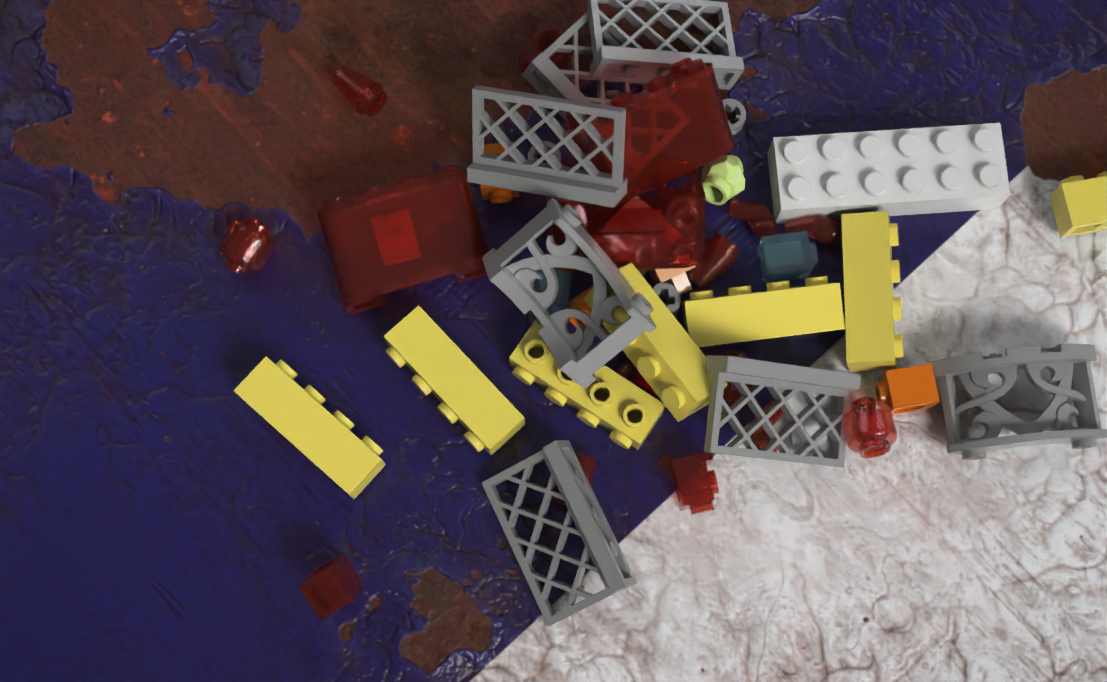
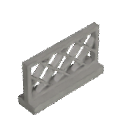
[586,0,745,90]
[521,11,690,181]
[467,85,627,208]
[704,355,861,468]
[482,440,637,626]

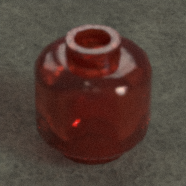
[219,216,276,275]
[843,397,897,458]

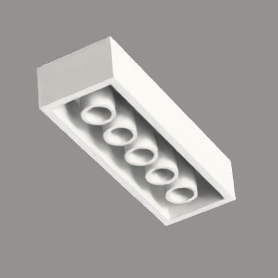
[767,123,1011,224]

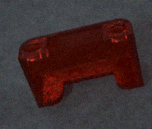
[560,58,735,210]
[546,159,706,272]
[317,165,489,315]

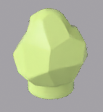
[699,155,745,205]

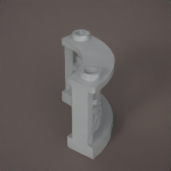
[482,198,656,389]
[932,344,1107,461]

